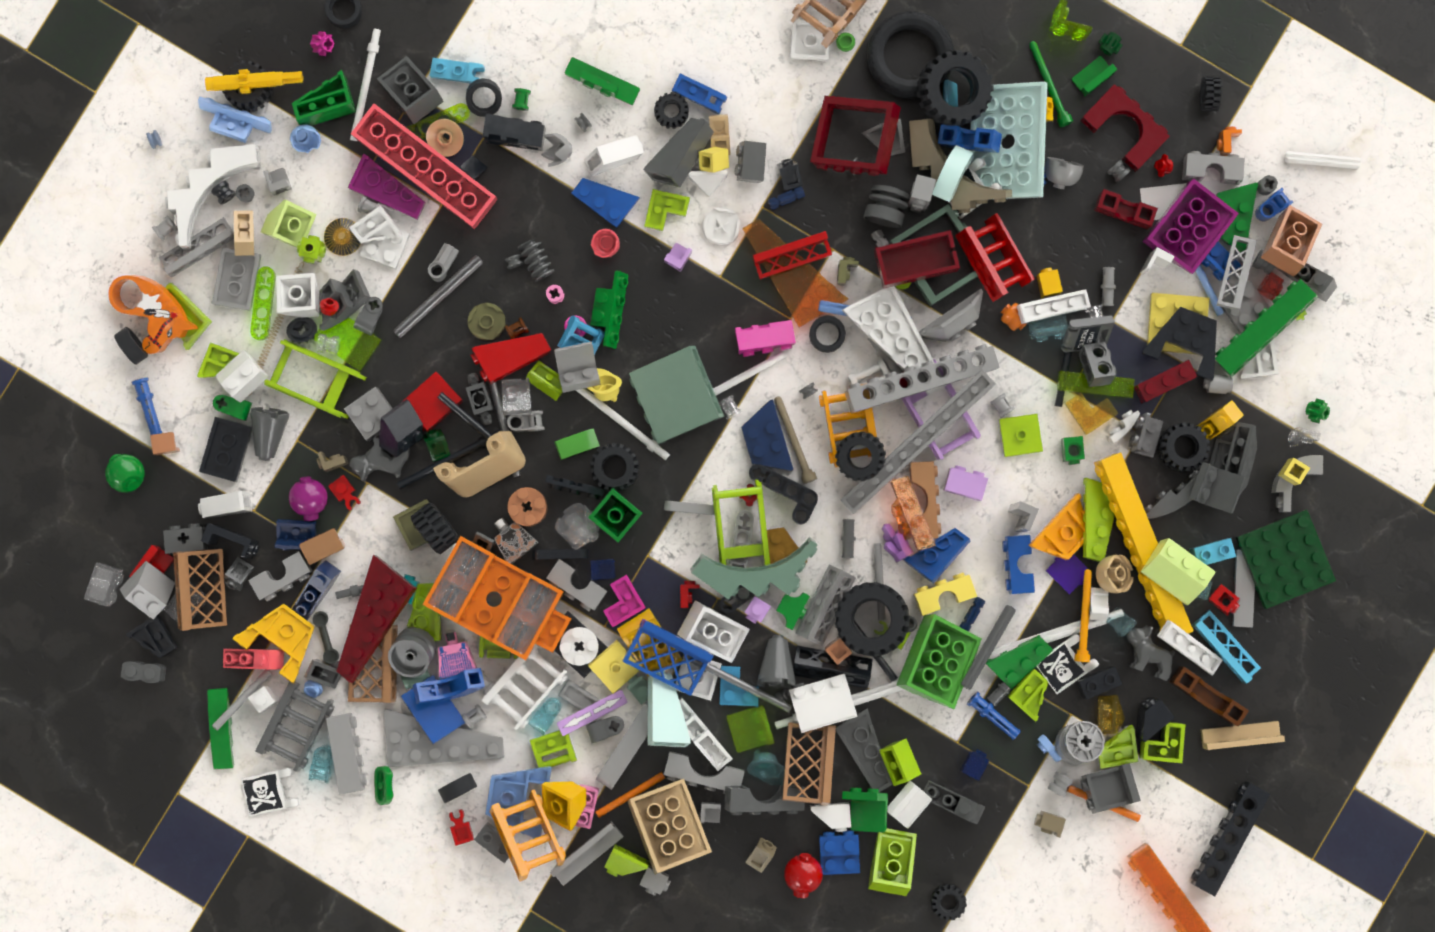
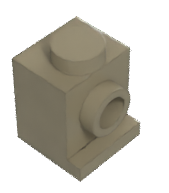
[1034,810,1066,838]

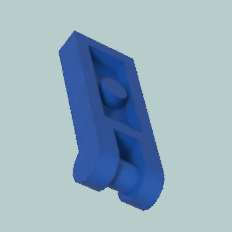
[672,73,728,114]

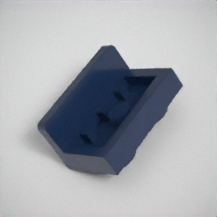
[275,519,316,551]

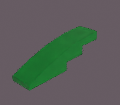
[207,688,234,769]

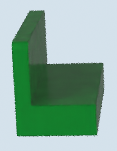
[1071,56,1118,97]

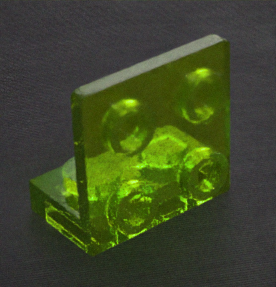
[1049,0,1093,41]
[727,705,774,753]

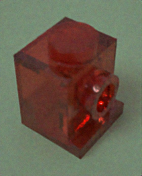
[1257,272,1284,301]

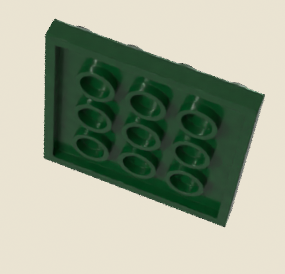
[1236,510,1336,609]

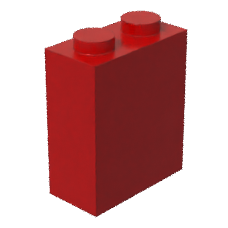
[402,372,464,431]

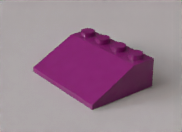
[1142,178,1239,274]

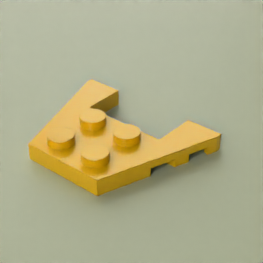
[232,604,315,684]

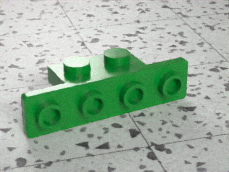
[564,57,640,105]
[590,271,628,349]

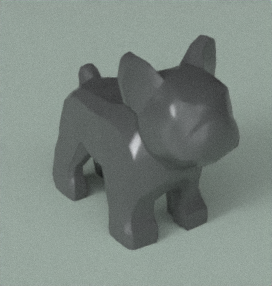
[349,437,410,482]
[1126,625,1175,681]

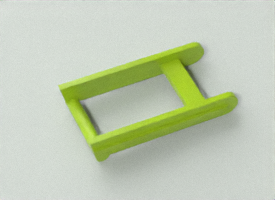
[264,339,367,419]
[712,480,770,565]

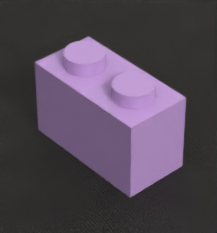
[943,465,988,501]

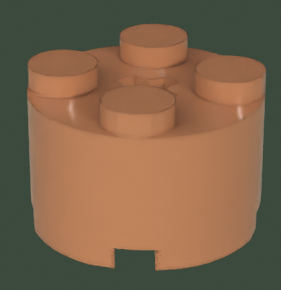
[508,487,548,527]

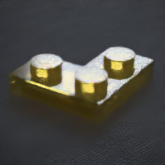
[1065,393,1119,435]

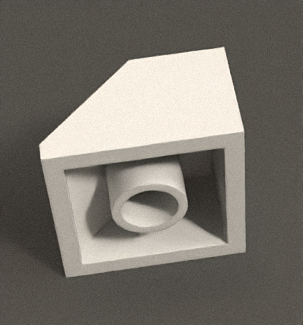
[216,350,269,403]

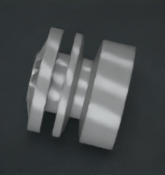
[1055,721,1105,764]

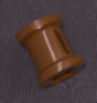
[504,317,529,339]

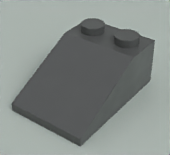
[377,56,444,124]

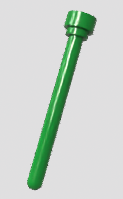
[1029,41,1073,128]

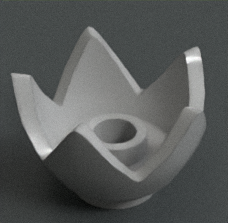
[541,133,572,167]

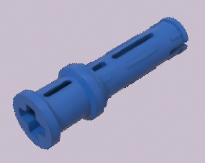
[131,377,162,435]
[967,691,1020,740]

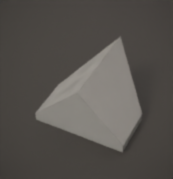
[862,119,905,156]

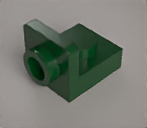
[423,429,451,462]

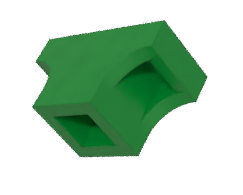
[776,592,810,630]

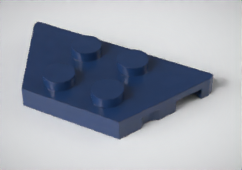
[741,399,794,471]

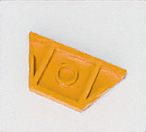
[1029,493,1085,560]

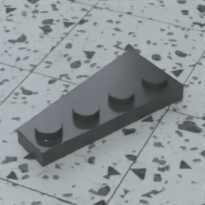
[835,708,892,792]

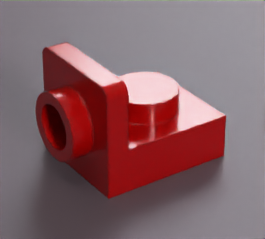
[680,581,700,608]

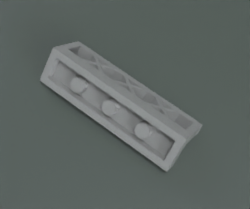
[159,217,234,277]
[1216,235,1257,316]
[1008,501,1039,533]
[796,564,856,646]
[550,821,624,886]

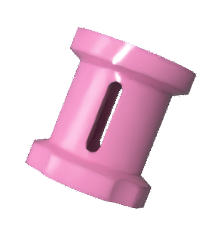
[546,285,564,304]

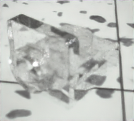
[1288,427,1321,447]

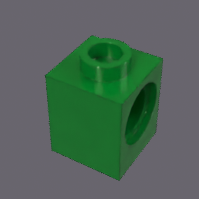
[1061,436,1085,465]

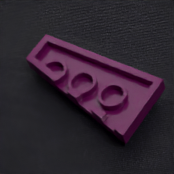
[348,154,425,220]

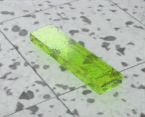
[1057,371,1135,398]

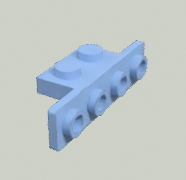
[198,97,272,143]

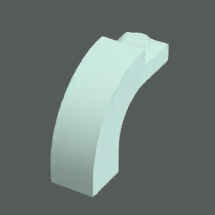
[932,145,974,202]

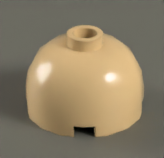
[1096,555,1133,593]

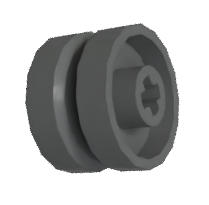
[388,627,436,678]

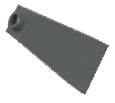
[643,117,714,188]

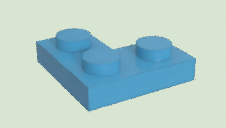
[720,666,759,706]

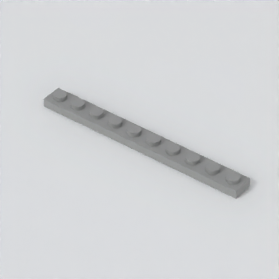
[841,370,996,514]

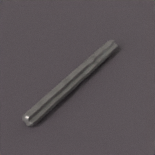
[393,255,483,338]

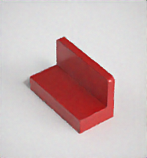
[129,545,174,577]

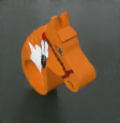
[108,275,198,354]

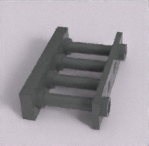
[255,681,335,772]

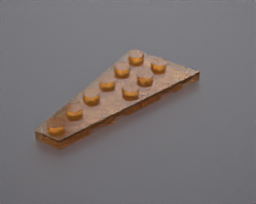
[742,219,849,328]

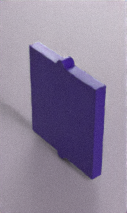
[1045,554,1088,594]

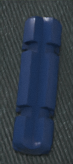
[768,186,805,210]
[959,597,985,632]

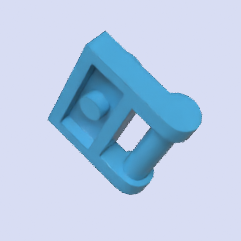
[557,316,605,355]

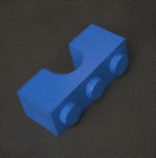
[938,125,1002,153]
[1002,535,1035,594]

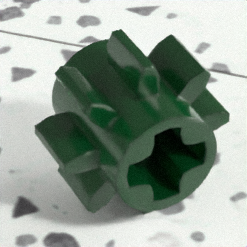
[1098,32,1123,56]

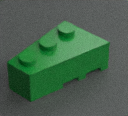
[292,69,356,126]

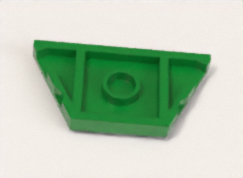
[1216,182,1258,253]

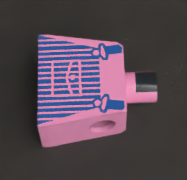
[438,632,477,679]

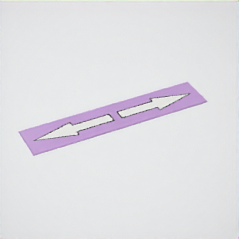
[557,689,628,736]

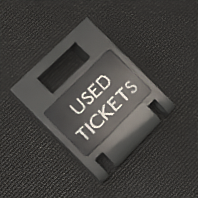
[1061,315,1115,352]

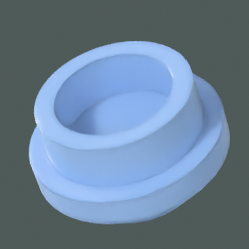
[304,680,323,698]

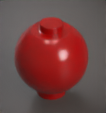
[784,853,823,898]

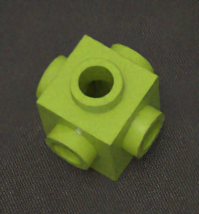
[297,235,326,264]

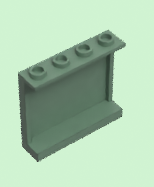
[629,346,724,444]

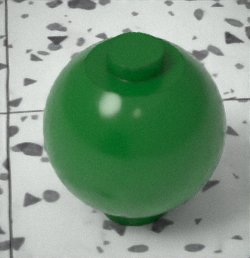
[105,454,145,493]

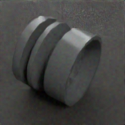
[863,185,910,228]

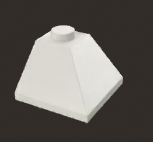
[276,273,321,318]

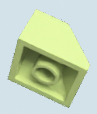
[261,200,316,248]

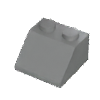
[120,561,175,619]

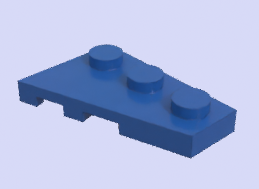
[571,178,640,228]
[903,528,971,584]

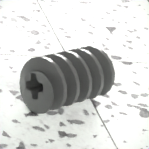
[518,239,555,282]

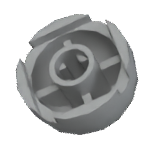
[1045,157,1084,189]

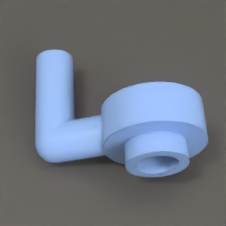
[1037,734,1062,762]

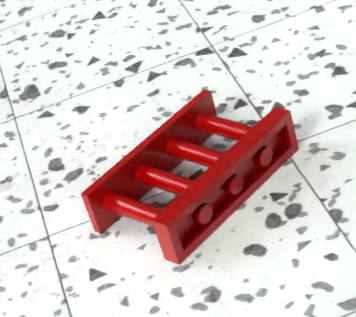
[955,213,1035,302]

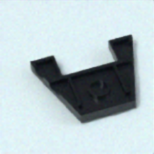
[1142,307,1217,381]

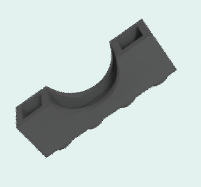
[724,784,805,815]

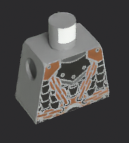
[494,517,539,564]

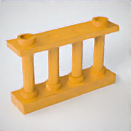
[819,383,877,468]
[489,789,566,882]

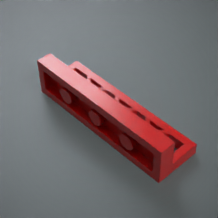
[753,231,832,279]

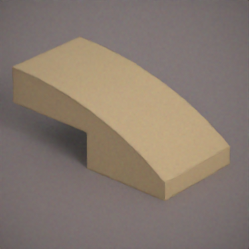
[709,114,731,155]

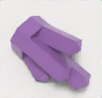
[882,524,913,563]

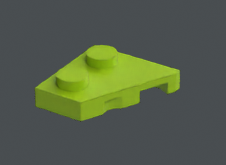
[197,342,239,378]
[1007,669,1048,722]
[1098,725,1139,769]

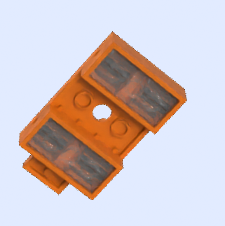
[422,536,571,661]

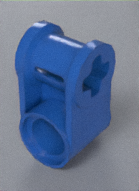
[1255,188,1294,222]

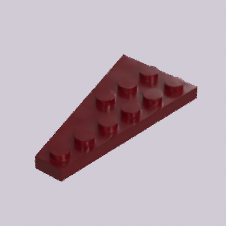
[336,555,417,683]

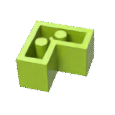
[1139,722,1186,763]

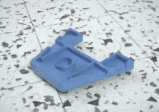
[485,766,552,839]

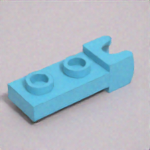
[430,58,485,84]

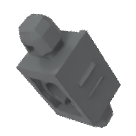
[466,373,494,426]

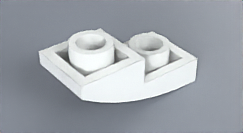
[1107,410,1140,445]

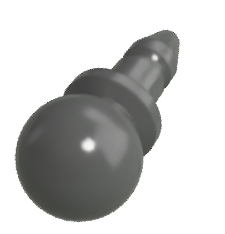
[774,683,804,703]

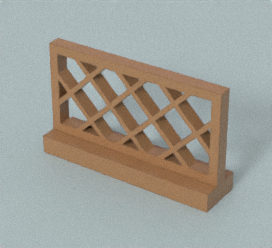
[173,549,227,631]
[348,624,398,703]
[782,723,836,806]

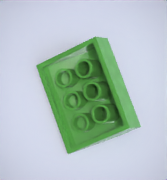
[896,614,982,709]

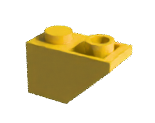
[1197,400,1243,440]

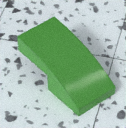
[555,428,600,460]

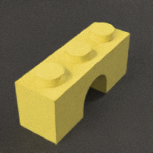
[913,572,977,616]

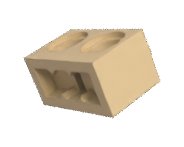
[233,211,254,256]

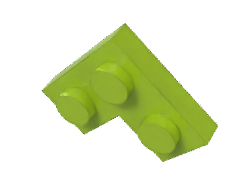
[644,189,690,231]

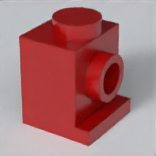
[1209,584,1240,616]

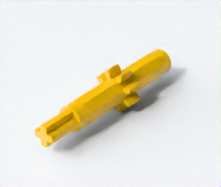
[205,69,303,94]

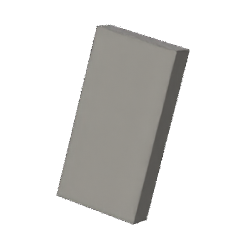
[558,679,600,710]

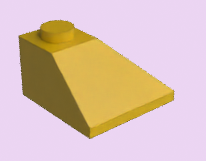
[542,781,586,831]

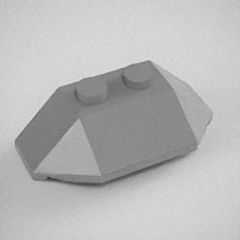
[919,289,983,342]

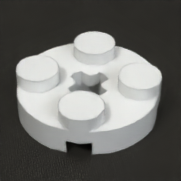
[560,627,599,666]

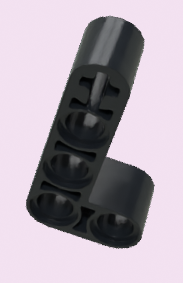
[749,464,818,525]

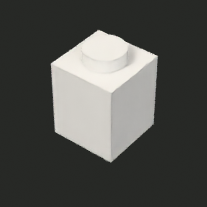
[248,685,279,713]

